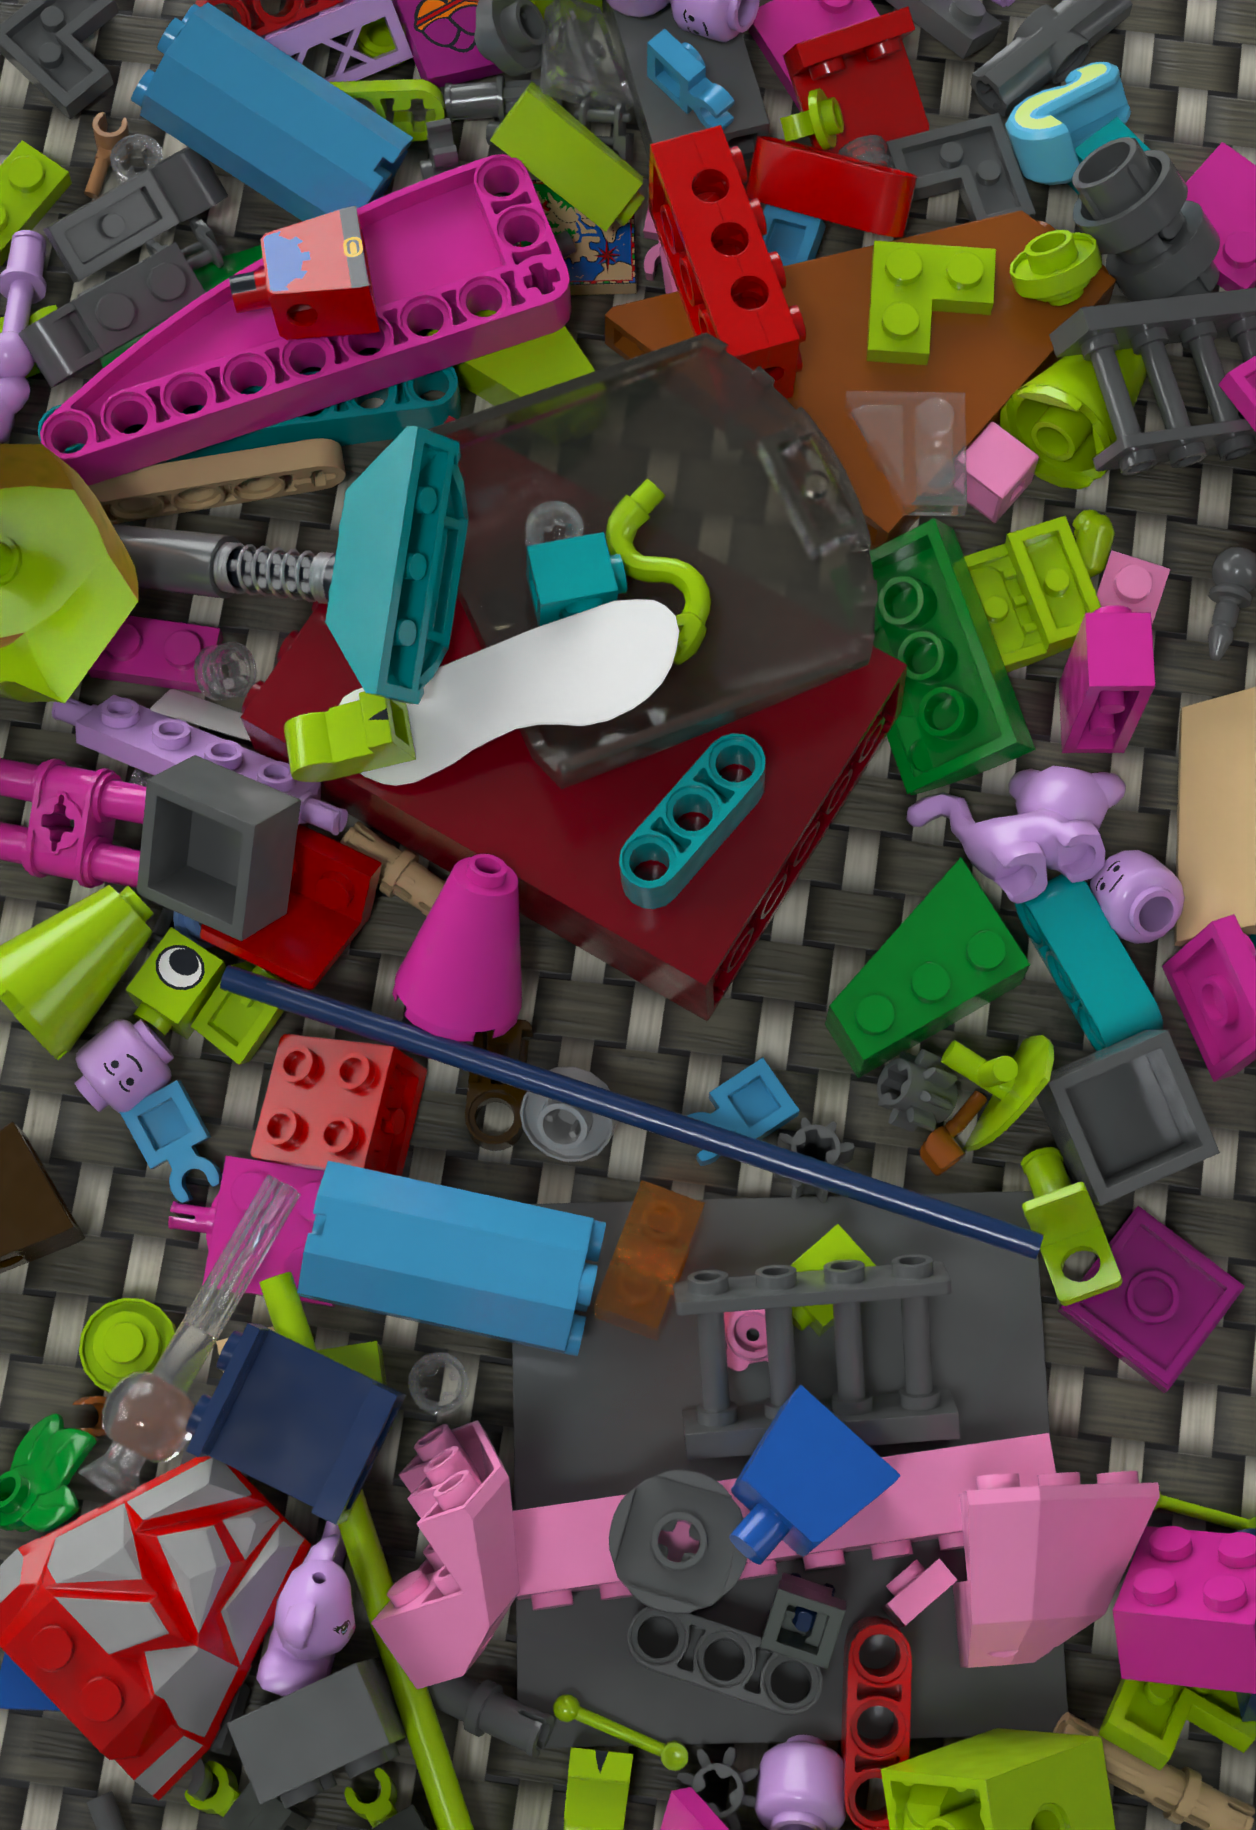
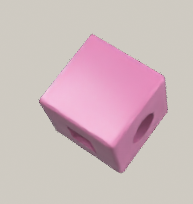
[948,422,1039,523]

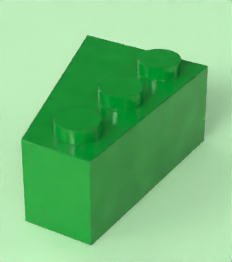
[825,857,1030,1078]

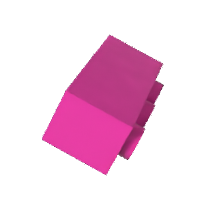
[1059,605,1155,753]

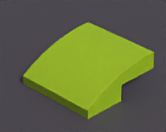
[964,515,1101,673]

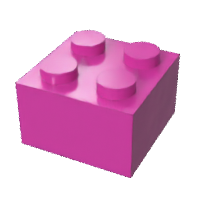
[1112,1526,1256,1694]

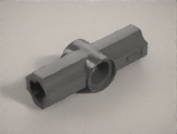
[970,0,1133,117]

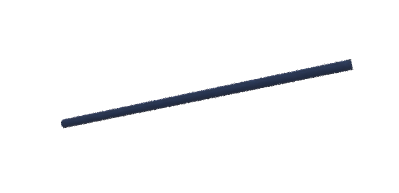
[220,965,1044,1260]

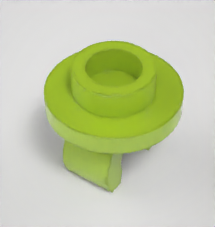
[780,88,844,150]

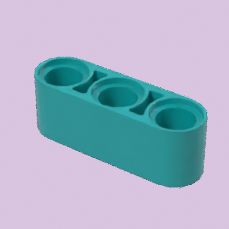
[619,733,765,909]
[1014,874,1163,1052]

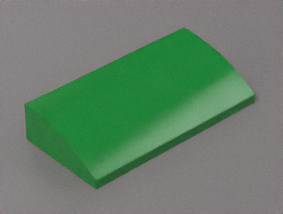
[828,518,1036,795]

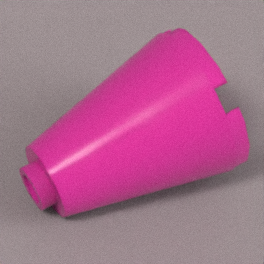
[392,854,522,1042]

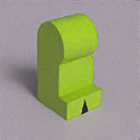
[283,691,416,782]
[564,1747,633,1830]

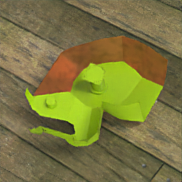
[0,444,138,703]

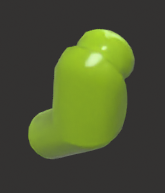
[1072,509,1115,578]

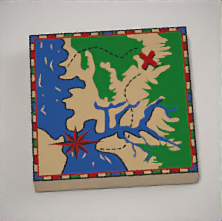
[517,180,637,295]

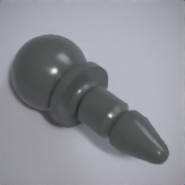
[1208,547,1256,661]

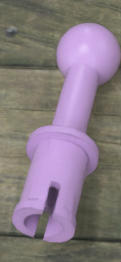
[0,230,47,378]

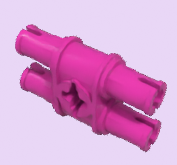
[0,758,147,889]

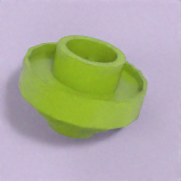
[1010,230,1102,306]
[79,1298,180,1398]

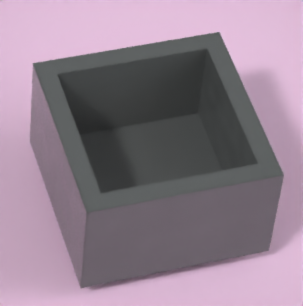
[136,755,301,941]
[1036,1030,1220,1206]
[227,1657,407,1809]

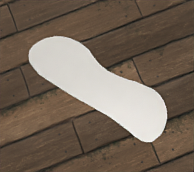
[339,599,679,786]

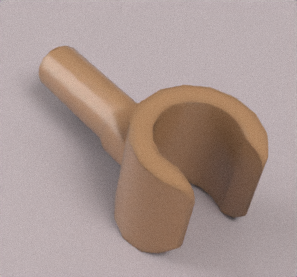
[84,112,131,199]

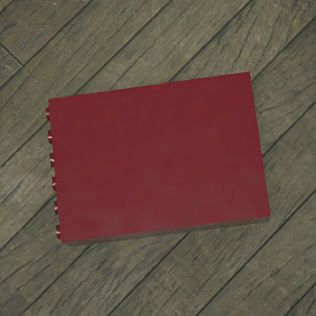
[240,416,907,1022]

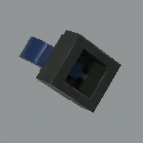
[760,1573,847,1669]

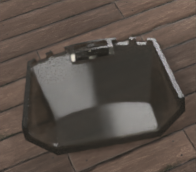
[427,333,878,789]

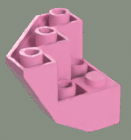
[371,1420,520,1689]
[953,1471,1160,1668]

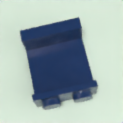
[186,1323,406,1525]

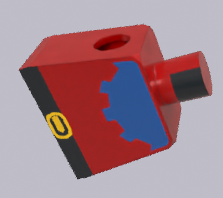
[229,206,380,340]

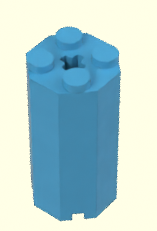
[131,2,413,221]
[297,1161,606,1356]

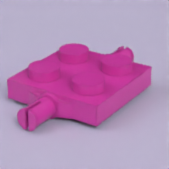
[168,1156,336,1307]

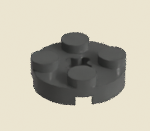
[609,1470,747,1614]

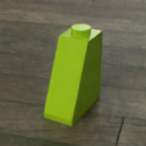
[490,81,645,232]
[427,294,608,444]

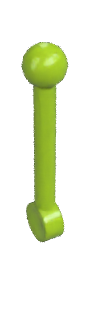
[1153,1491,1256,1530]
[553,1694,688,1771]

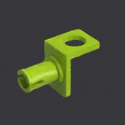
[1021,1147,1123,1306]

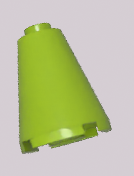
[1000,348,1147,489]
[0,885,154,1060]

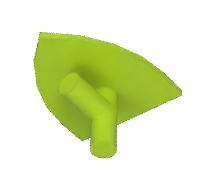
[941,1035,1054,1152]

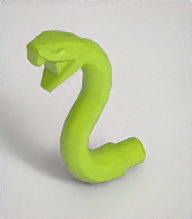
[606,478,711,665]

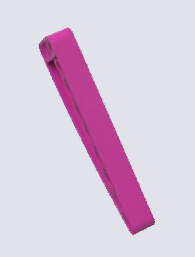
[40,154,571,486]

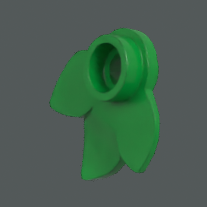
[0,1413,97,1533]

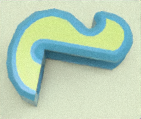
[1005,62,1131,185]

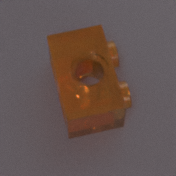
[594,1180,705,1341]

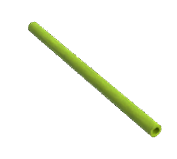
[259,1272,474,1830]

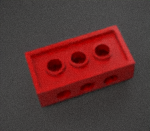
[649,125,806,417]

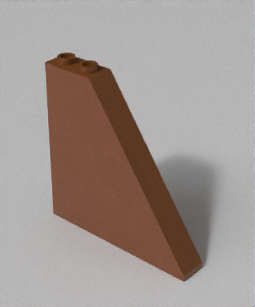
[605,210,1116,550]

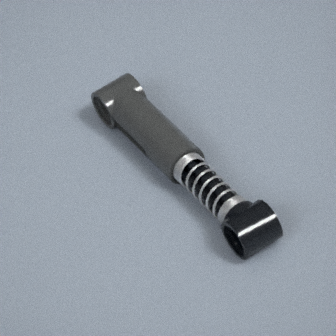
[112,524,336,604]

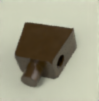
[0,1122,85,1274]

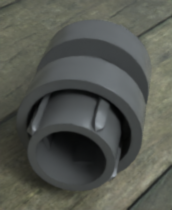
[1072,137,1220,302]

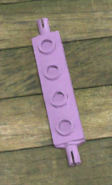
[52,695,348,835]

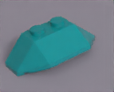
[325,426,469,705]

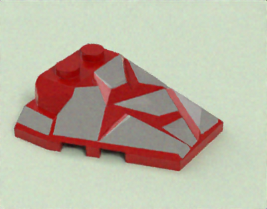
[0,1456,313,1801]

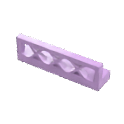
[261,0,413,82]

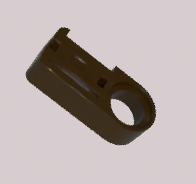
[465,1019,533,1151]

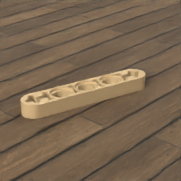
[88,438,346,524]

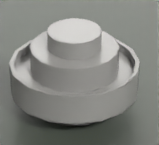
[520,1067,617,1162]

